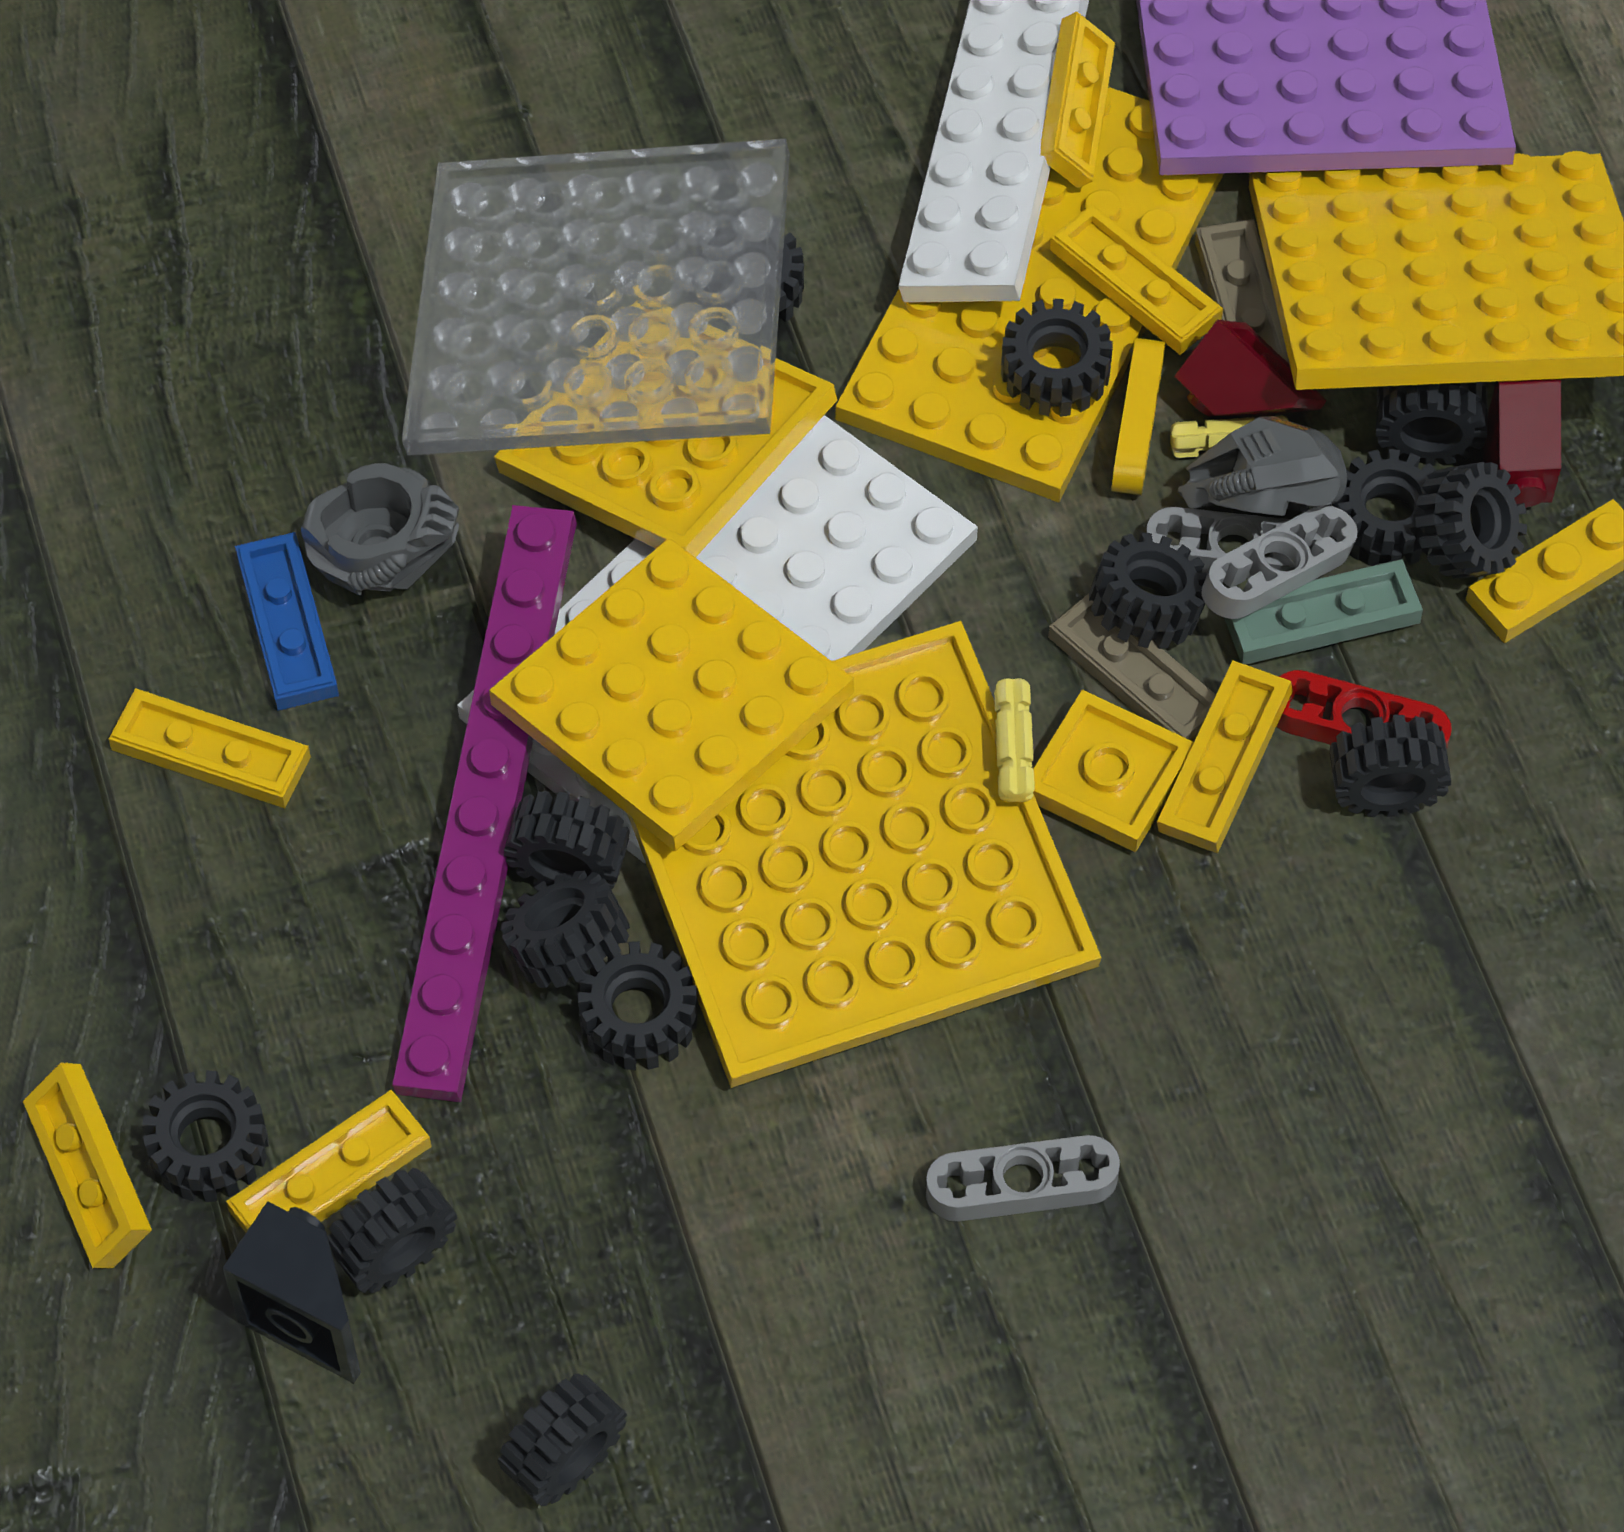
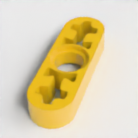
[1111,338,1166,495]

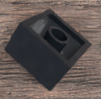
[223,1201,361,1384]

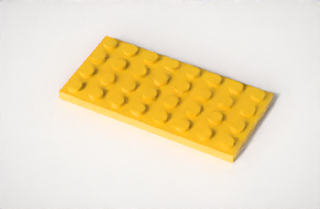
[835,87,1224,503]

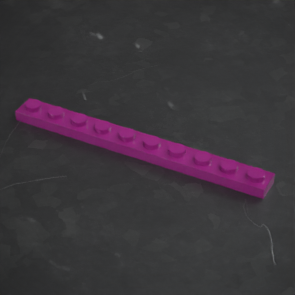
[392,505,577,1102]

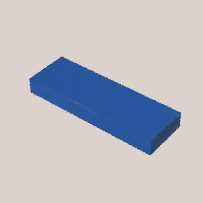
[235,532,339,711]

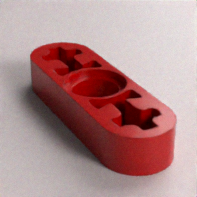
[1276,670,1452,748]

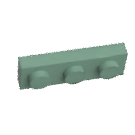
[1224,559,1423,665]

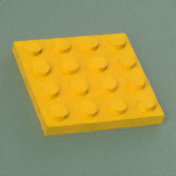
[494,298,837,557]
[489,538,854,852]

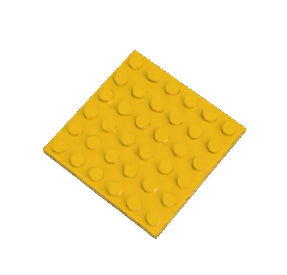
[1249,151,1624,390]
[627,621,1102,1088]

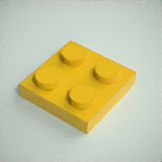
[1033,689,1194,853]

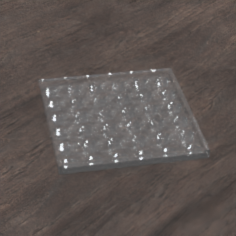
[402,139,790,455]

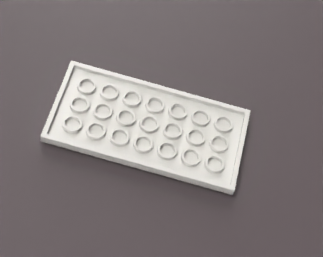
[457,415,978,864]

